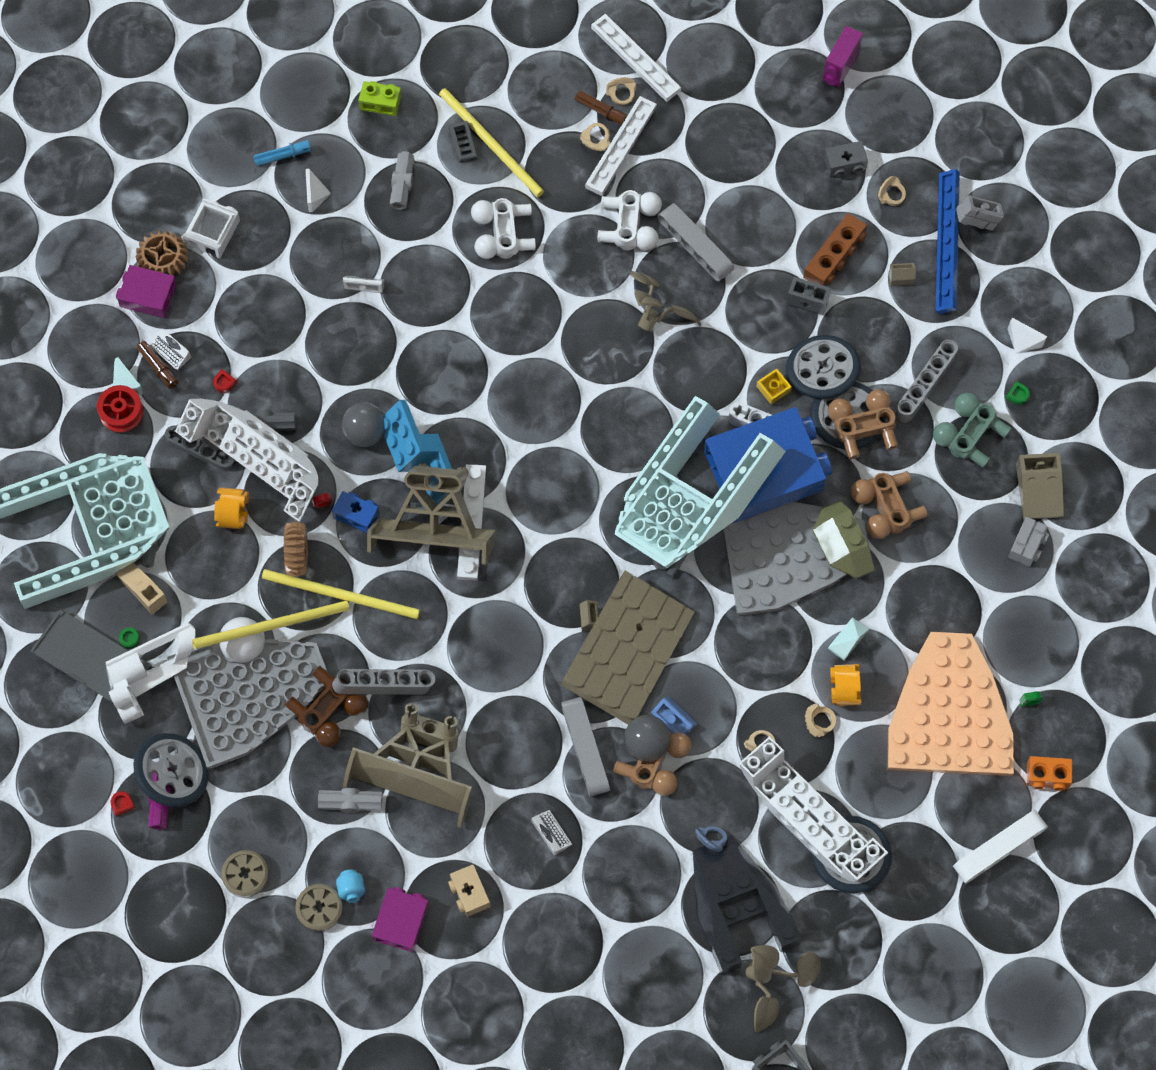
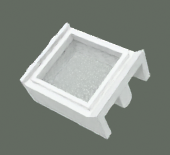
[182,198,240,258]

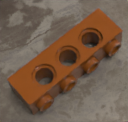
[803,213,867,286]

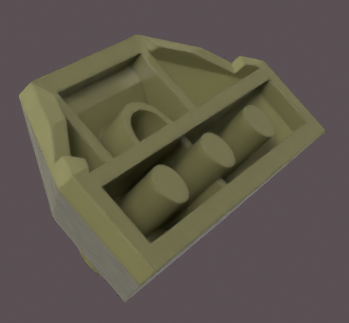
[813,501,875,579]

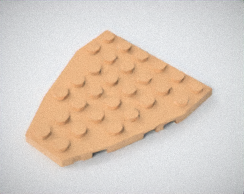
[887,632,1014,776]

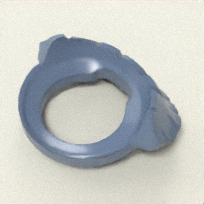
[696,826,727,852]

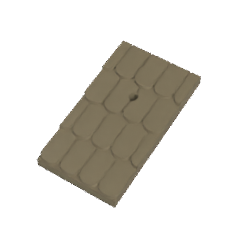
[560,570,695,725]

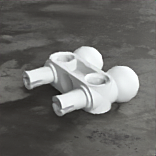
[598,190,662,251]
[471,198,535,259]

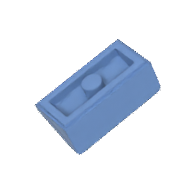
[651,696,697,735]

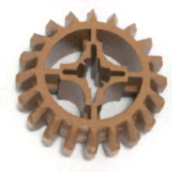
[135,230,189,276]
[283,522,308,576]

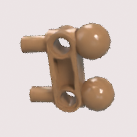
[828,389,898,459]
[850,471,927,539]
[614,732,692,796]

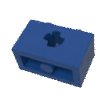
[332,491,380,533]

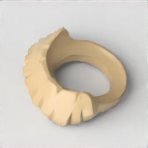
[606,77,637,106]
[580,123,611,151]
[878,176,906,206]
[805,703,836,737]
[744,730,776,752]

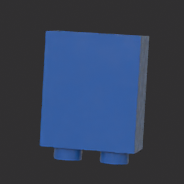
[704,407,832,524]

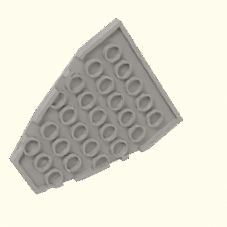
[723,502,870,616]
[167,639,327,770]

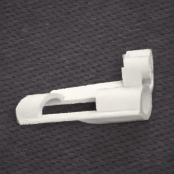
[106,623,195,724]

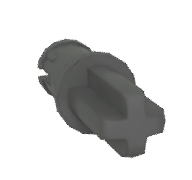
[142,540,159,568]

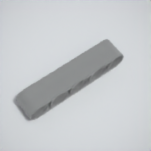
[657,203,734,281]
[896,340,958,423]
[332,669,436,695]
[561,697,610,797]

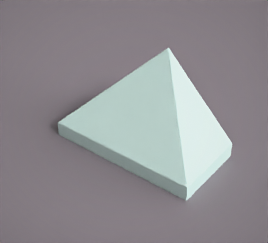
[113,357,143,396]
[828,617,869,660]

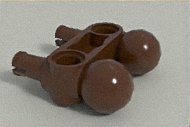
[285,666,369,747]

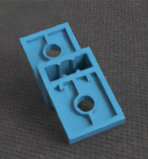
[383,400,452,505]

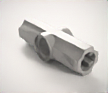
[390,151,415,210]
[318,788,382,813]

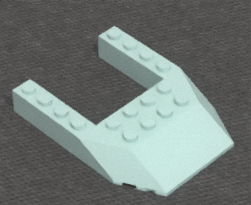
[615,396,786,568]
[0,453,170,609]

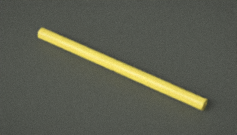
[439,88,544,197]
[262,569,420,620]
[192,601,349,649]

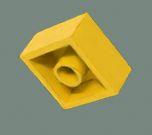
[756,369,792,405]

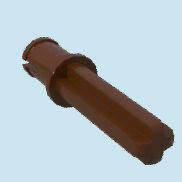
[575,91,627,126]
[137,341,179,389]

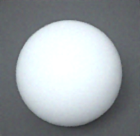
[219,617,265,663]

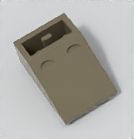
[1016,453,1064,520]

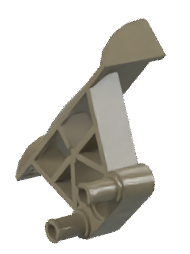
[367,463,495,565]
[343,703,472,828]

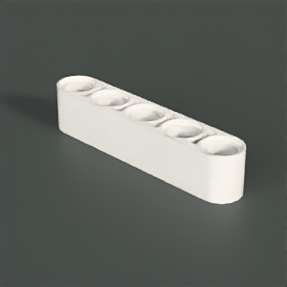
[953,810,1048,884]

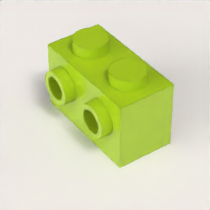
[358,81,402,117]

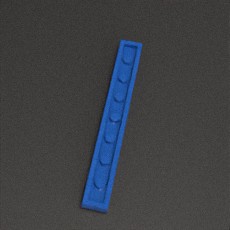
[936,169,960,314]

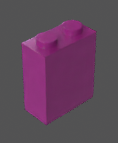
[822,26,863,87]
[116,265,177,318]
[372,887,429,953]

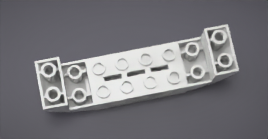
[175,399,318,522]
[739,736,888,882]

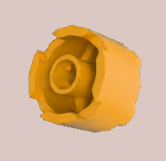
[214,488,249,529]
[830,664,861,706]

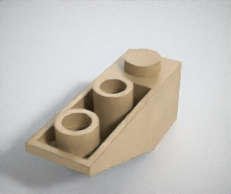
[115,563,167,615]

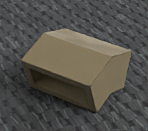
[889,263,916,286]
[580,600,599,632]

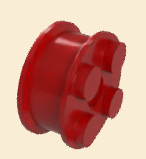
[97,385,143,433]

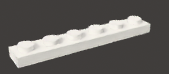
[591,14,681,102]
[585,96,657,196]
[457,464,486,581]

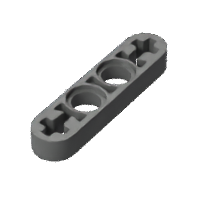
[165,425,235,471]

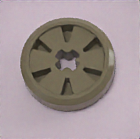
[221,850,269,898]
[295,884,343,932]

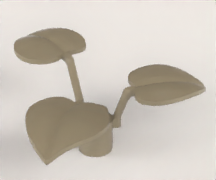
[630,271,701,332]
[746,945,821,1032]

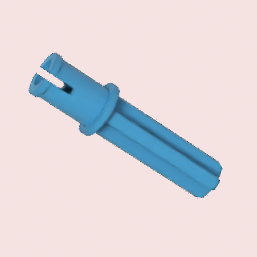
[254,140,311,166]

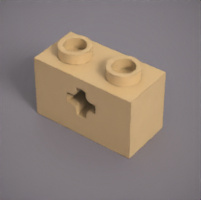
[448,864,490,917]

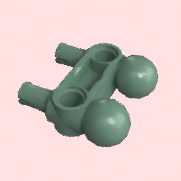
[933,392,1011,468]

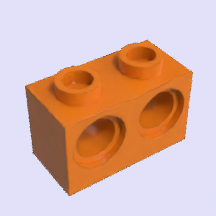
[1027,756,1072,791]

